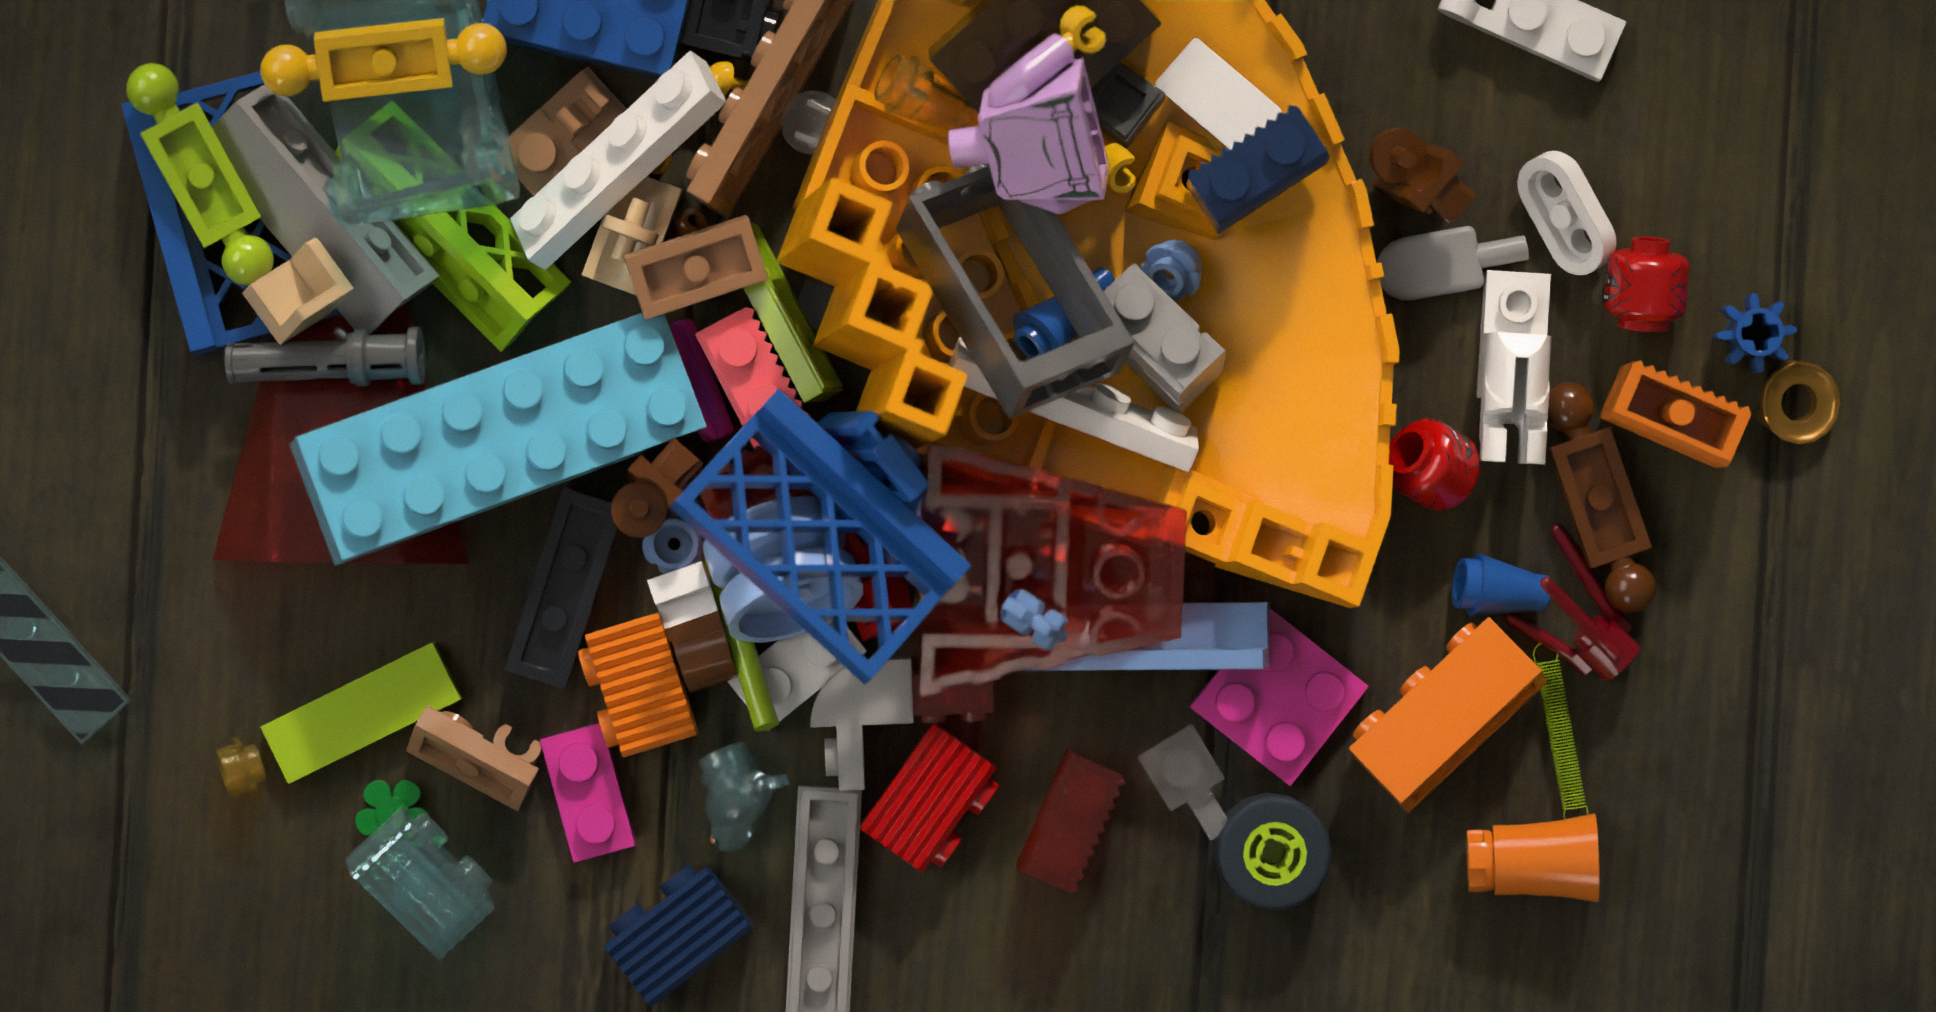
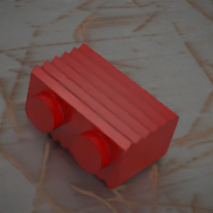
[860,721,999,873]

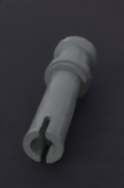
[225,327,426,387]

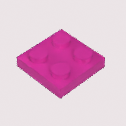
[1189,609,1369,786]

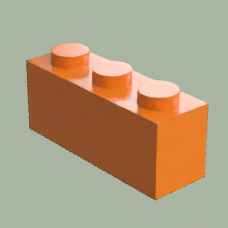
[1349,617,1547,813]

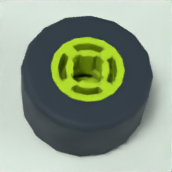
[1213,792,1332,911]

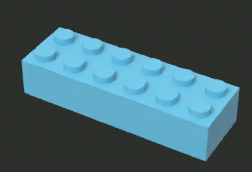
[290,313,707,566]

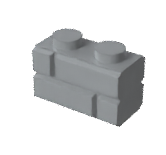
[1103,263,1226,413]

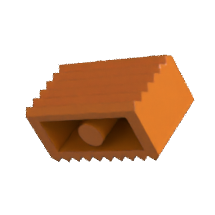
[1599,360,1751,468]
[578,612,699,758]

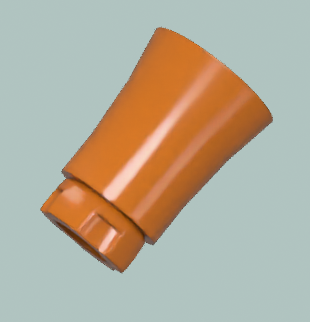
[1466,813,1599,903]

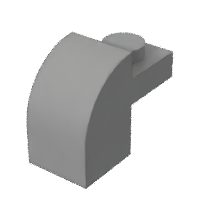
[811,657,913,791]

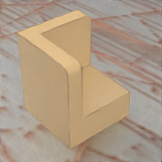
[242,237,354,345]

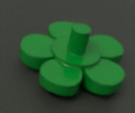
[356,779,430,851]

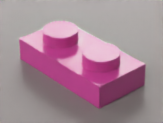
[540,723,637,863]

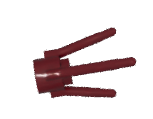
[1506,523,1641,682]

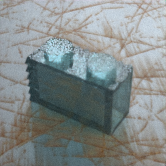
[345,806,495,960]

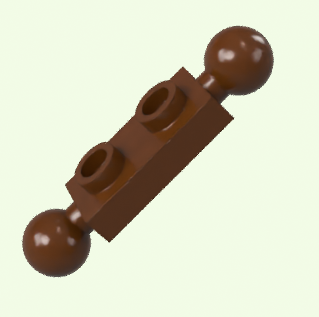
[1547,382,1656,613]

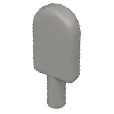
[1376,226,1529,300]

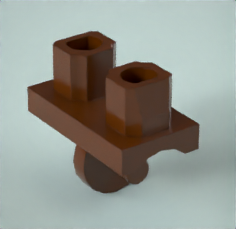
[1369,127,1476,223]
[611,438,703,538]

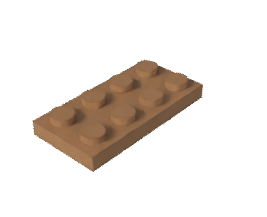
[686,0,853,219]

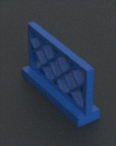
[121,71,342,358]
[670,388,972,685]

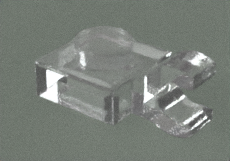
[1137,724,1228,840]

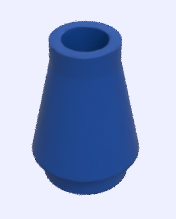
[1451,553,1550,616]

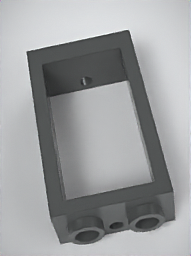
[896,164,1135,419]

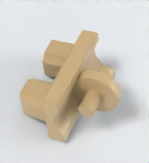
[582,176,683,296]

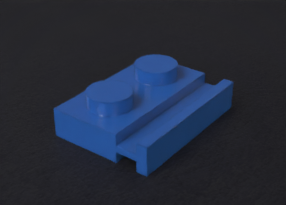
[817,411,930,502]

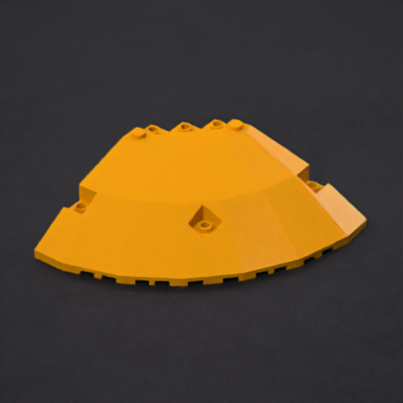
[776,0,1399,608]

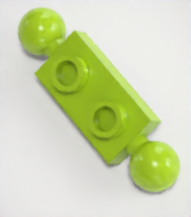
[126,63,274,286]

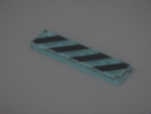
[0,556,132,745]

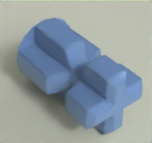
[1000,589,1068,651]

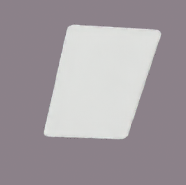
[1155,38,1281,149]

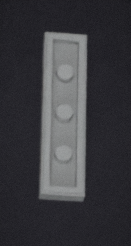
[786,785,862,1012]

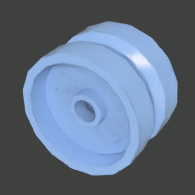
[702,496,863,643]

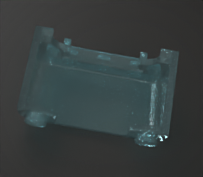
[285,0,520,226]

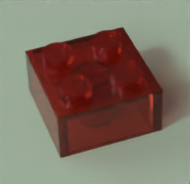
[912,669,994,723]

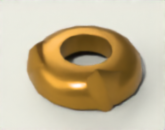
[1757,360,1840,444]

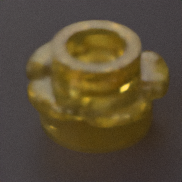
[214,737,266,798]

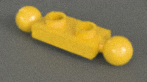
[260,18,507,102]

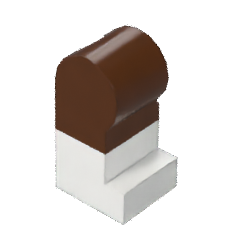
[647,561,738,694]

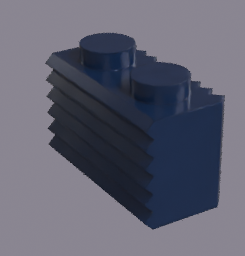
[1187,105,1330,234]
[604,864,755,1007]

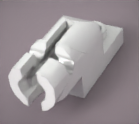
[1477,270,1552,465]

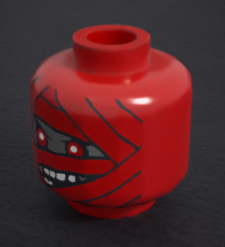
[1604,236,1690,332]
[1389,418,1481,511]

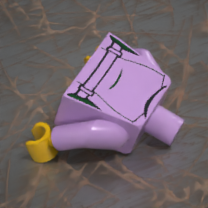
[949,6,1136,214]

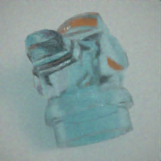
[698,742,789,852]

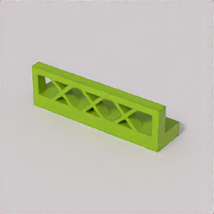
[334,102,571,352]

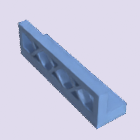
[1006,602,1270,671]

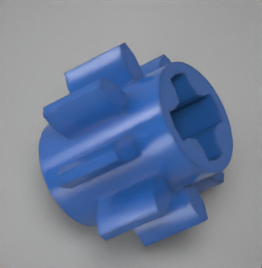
[1712,293,1797,373]

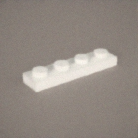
[510,51,727,270]
[949,337,1199,472]

